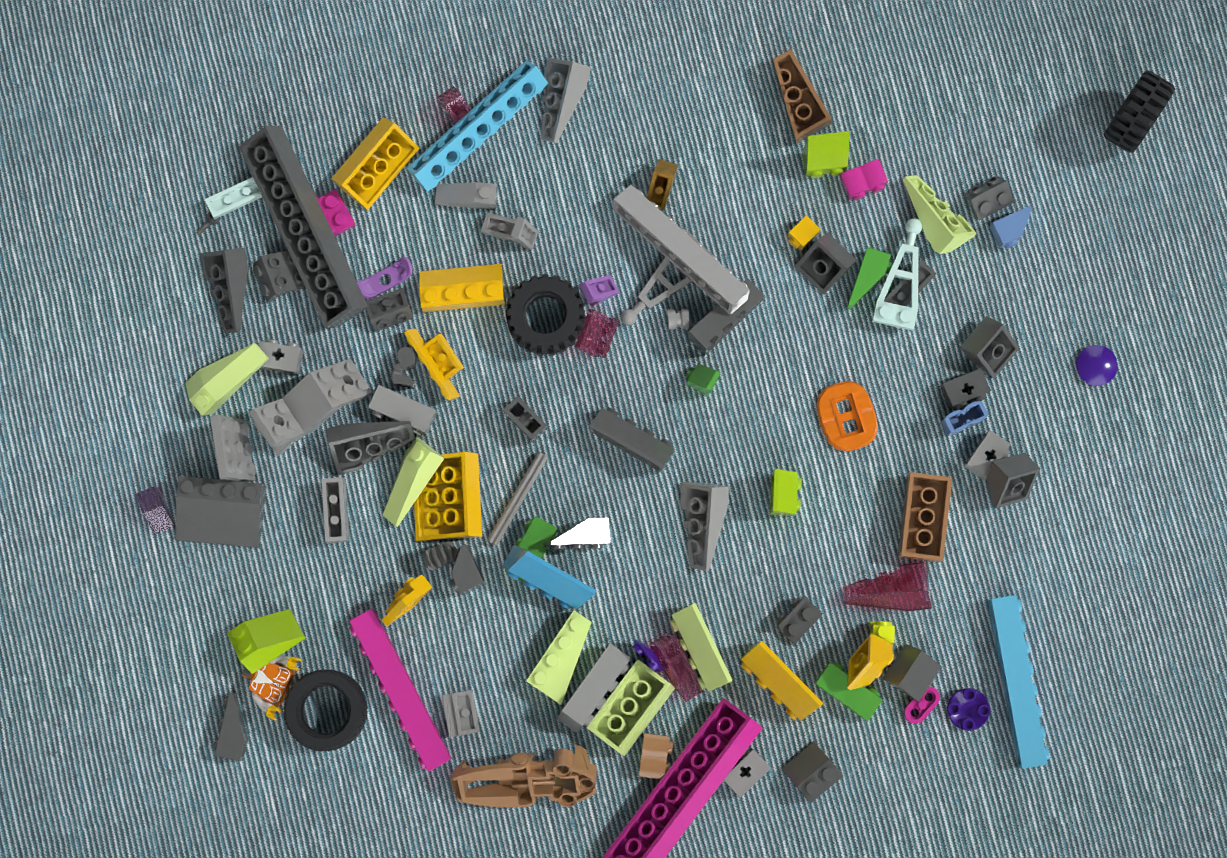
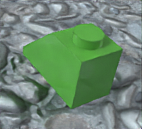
[686,364,720,397]

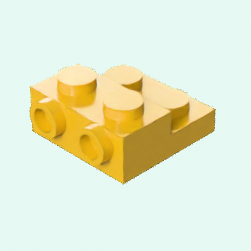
[382,575,433,626]

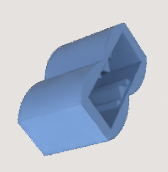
[940,401,989,436]

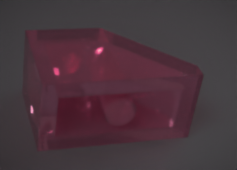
[437,86,480,128]

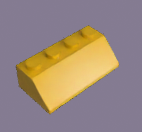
[331,117,420,210]
[419,264,505,312]

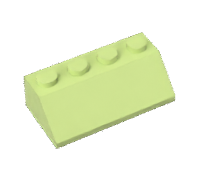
[670,603,733,692]
[586,659,675,756]

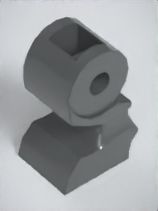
[391,347,417,388]

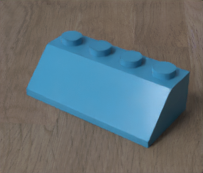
[502,545,597,610]

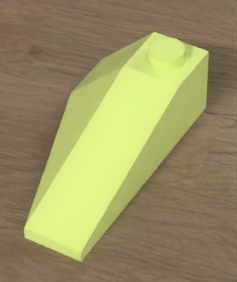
[383,436,444,527]

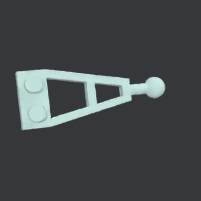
[872,218,922,331]

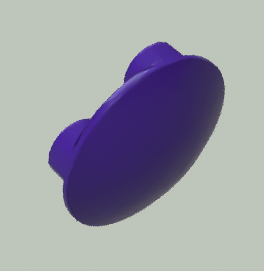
[1076,345,1118,386]
[632,639,663,672]
[947,688,991,731]

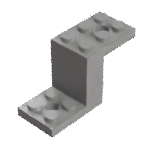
[249,359,373,448]

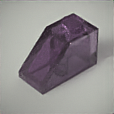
[136,486,175,535]

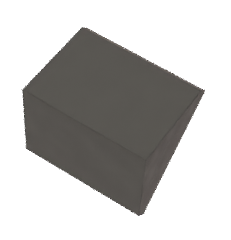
[883,644,942,702]

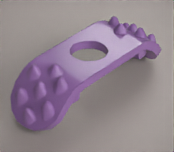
[357,257,412,299]

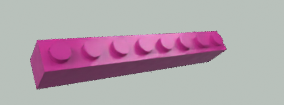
[349,609,452,772]

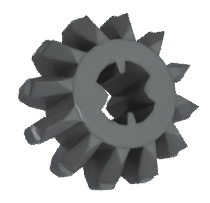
[422,541,458,571]

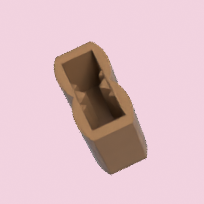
[639,733,673,779]

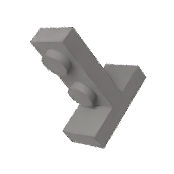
[480,213,539,250]

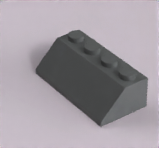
[589,407,675,473]

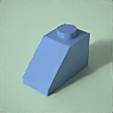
[989,206,1032,249]

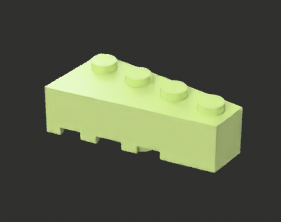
[526,611,592,705]

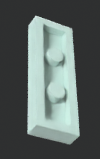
[204,177,262,219]

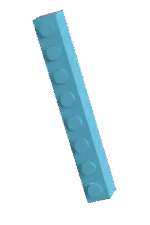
[988,595,1050,769]

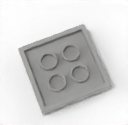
[210,415,256,482]

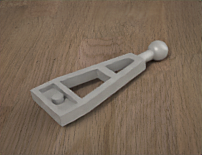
[621,231,711,326]

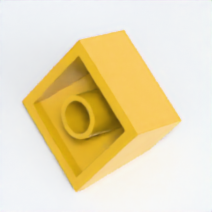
[847,633,894,690]

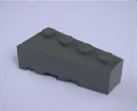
[687,279,765,356]

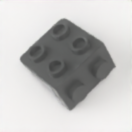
[253,250,306,303]

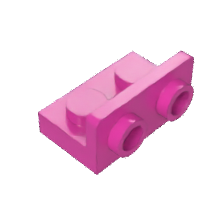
[316,189,356,237]

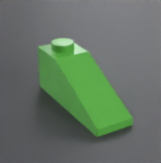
[846,247,893,310]

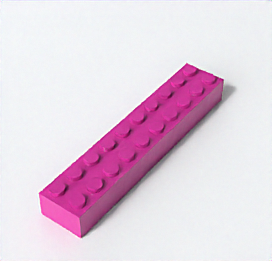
[602,698,763,858]

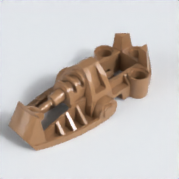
[450,745,597,808]

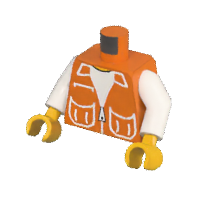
[242,655,302,721]

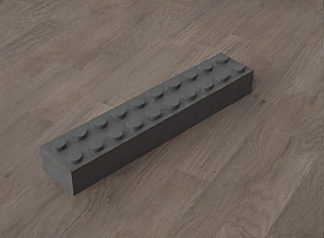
[239,125,368,328]

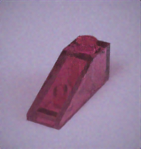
[649,634,703,702]

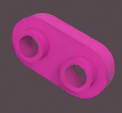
[904,687,940,724]

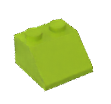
[770,469,802,516]

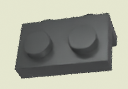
[963,176,1014,221]

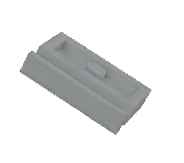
[442,690,480,738]

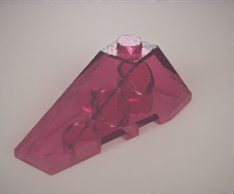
[843,562,932,611]

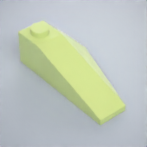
[903,175,977,254]
[185,343,269,416]

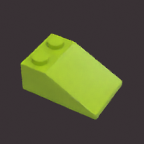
[802,131,850,178]
[227,609,306,674]

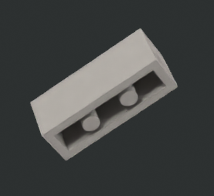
[368,385,437,436]
[321,477,350,544]

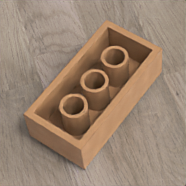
[898,472,952,563]

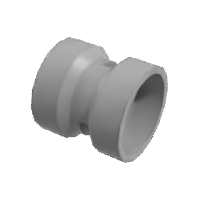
[667,308,689,330]

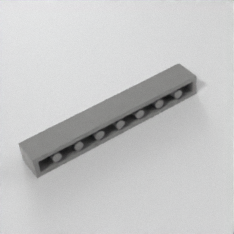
[613,185,750,315]

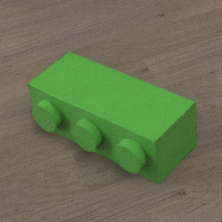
[505,516,558,582]
[814,662,883,721]

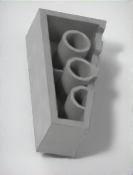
[557,643,631,733]

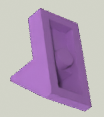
[579,275,620,307]

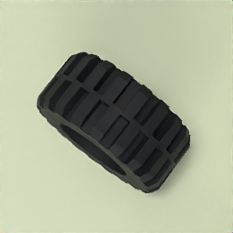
[1103,71,1175,153]
[505,274,585,356]

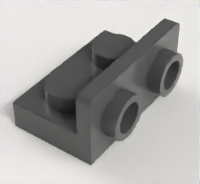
[366,288,413,332]
[775,596,823,645]

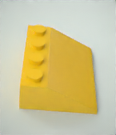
[414,452,482,541]
[740,641,823,721]

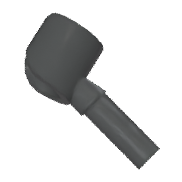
[196,211,221,235]

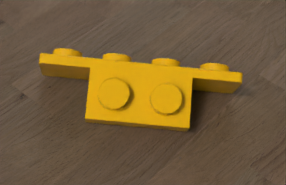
[404,329,464,401]

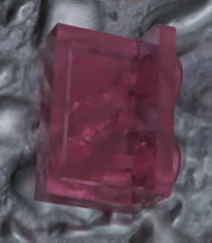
[575,309,619,358]

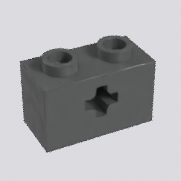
[940,368,991,410]
[503,396,548,443]

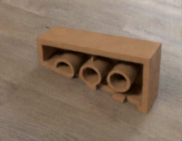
[773,49,832,144]

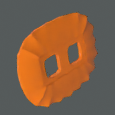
[816,381,878,452]

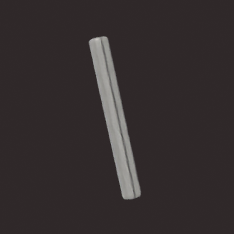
[488,452,548,546]

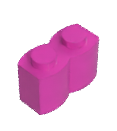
[840,159,888,201]

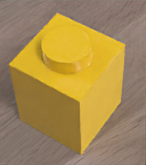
[787,215,821,251]

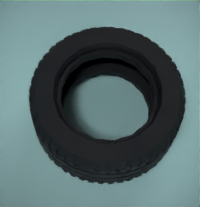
[283,669,368,751]

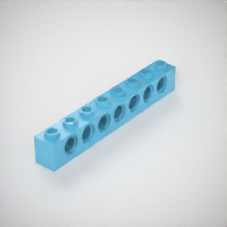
[406,60,549,192]

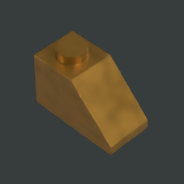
[647,159,678,211]

